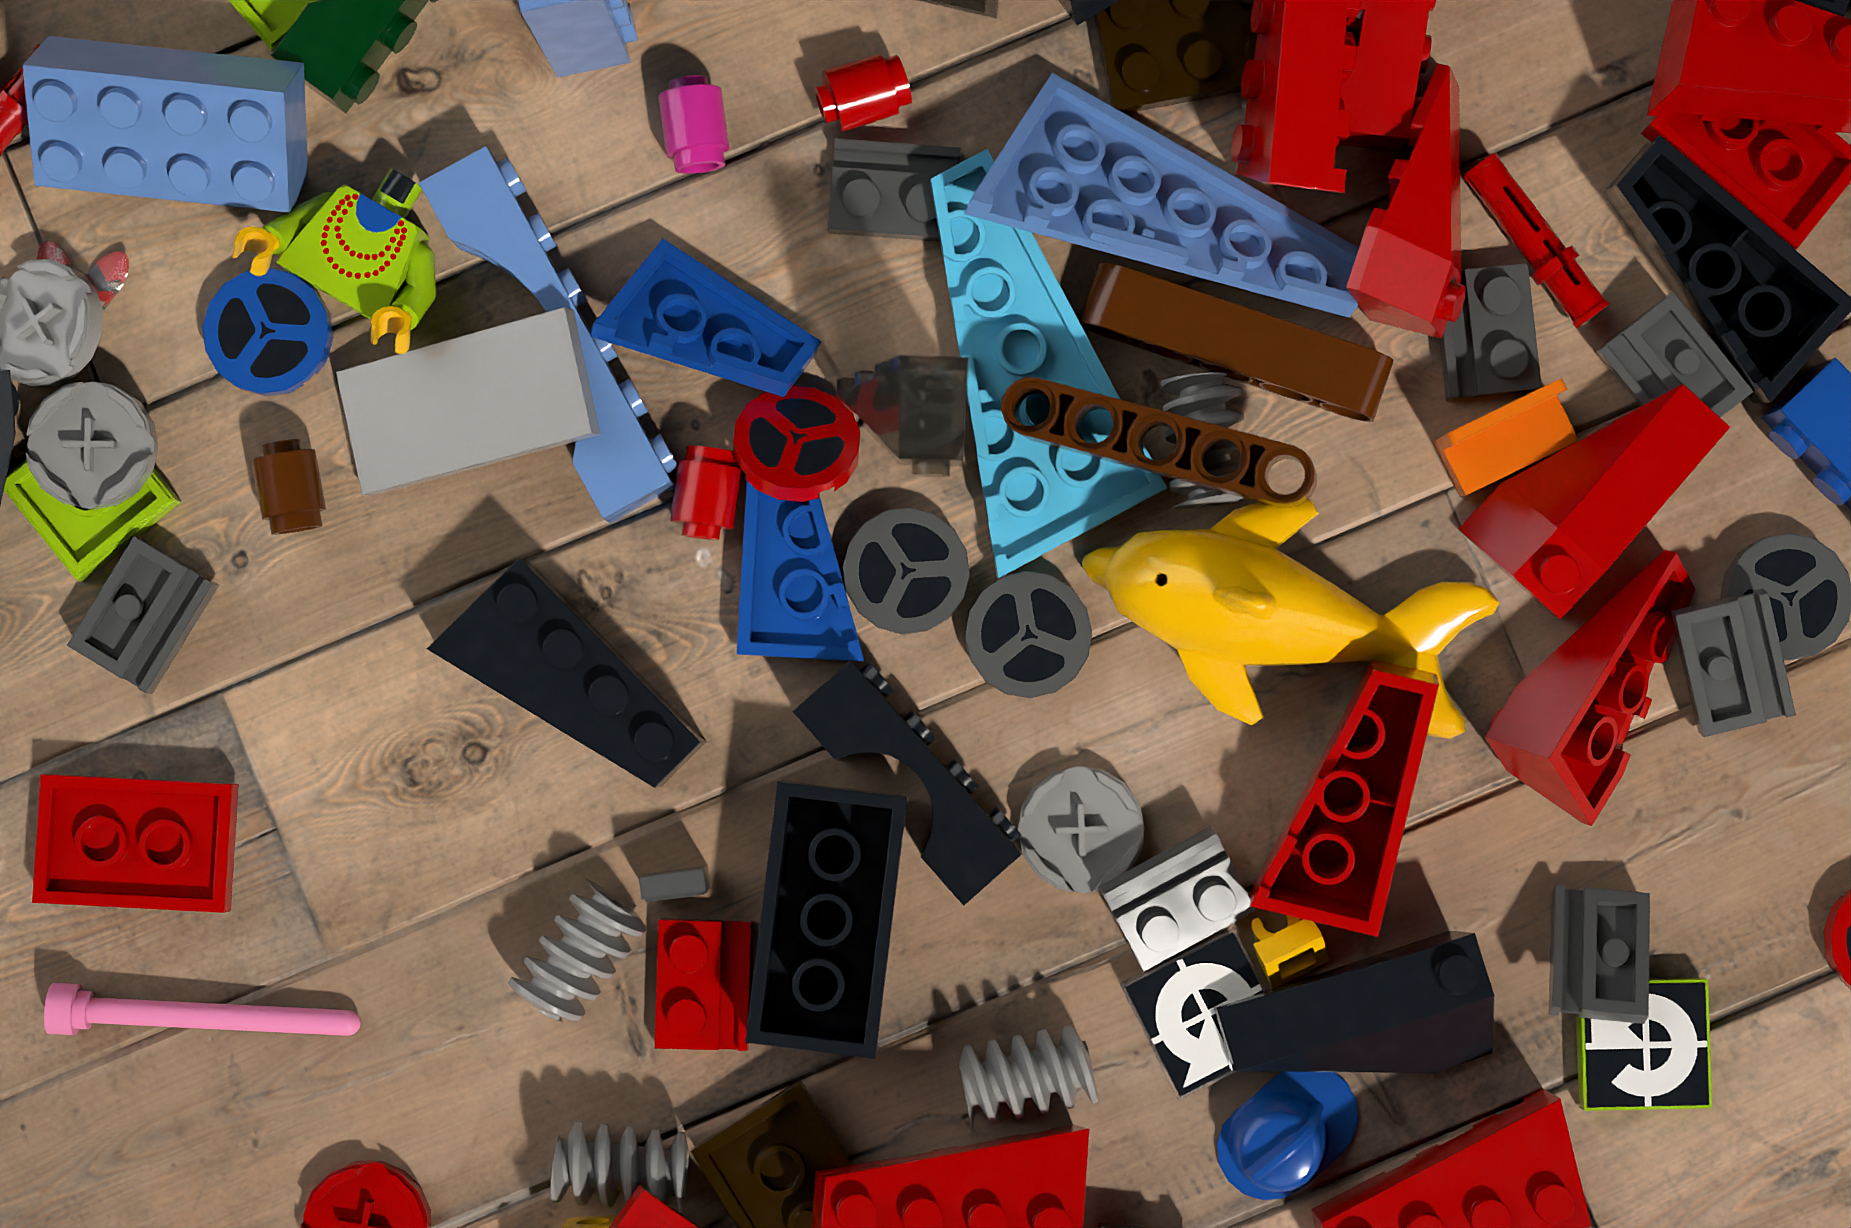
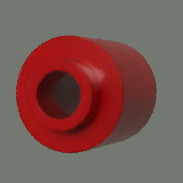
[814,53,912,132]
[670,445,741,540]

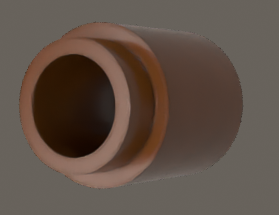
[251,439,326,535]

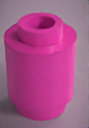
[659,75,729,174]

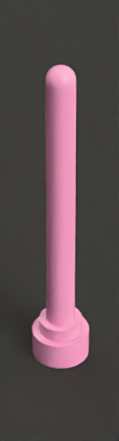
[44,982,361,1036]

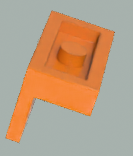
[1433,378,1579,498]

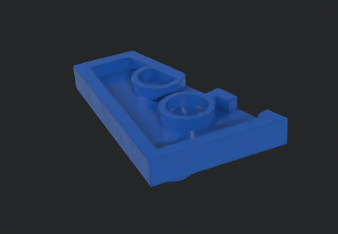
[590,238,822,397]
[736,481,865,662]

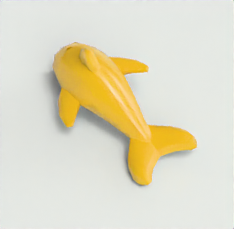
[1082,500,1500,739]

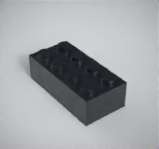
[745,780,908,1059]

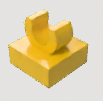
[1251,915,1329,989]

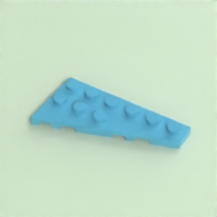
[930,149,1167,578]

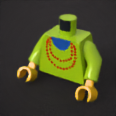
[232,168,436,354]

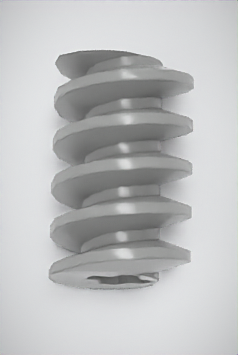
[1161,373,1246,509]
[507,879,647,1022]
[959,1025,1098,1128]
[551,1120,689,1214]

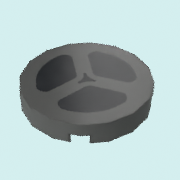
[843,507,970,635]
[1720,533,1851,661]
[965,571,1092,698]

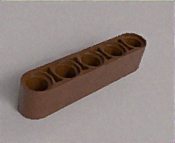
[1079,262,1393,422]
[1001,377,1317,508]

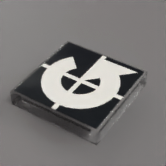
[1119,927,1266,1101]

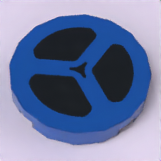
[202,268,333,396]

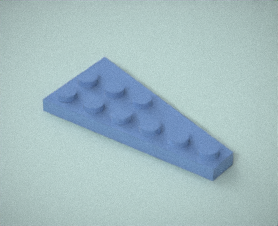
[964,72,1359,318]

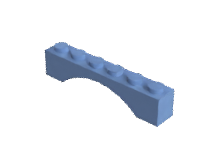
[419,146,678,524]

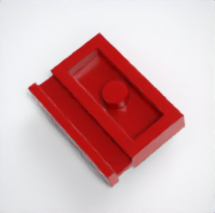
[654,918,753,1051]

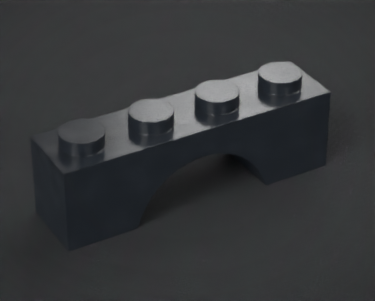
[792,660,1022,906]

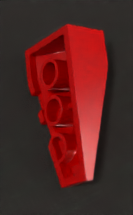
[1346,63,1466,339]
[1457,384,1730,619]
[1485,550,1695,826]

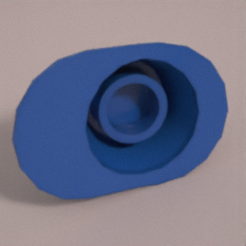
[1217,1072,1358,1200]

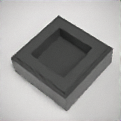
[639,866,711,902]

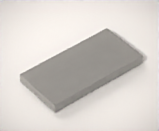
[336,307,601,496]

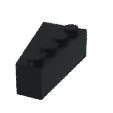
[1604,135,1851,404]
[426,558,707,788]

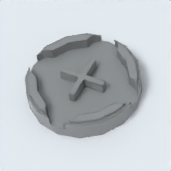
[0,259,103,387]
[26,382,158,510]
[1017,766,1144,893]

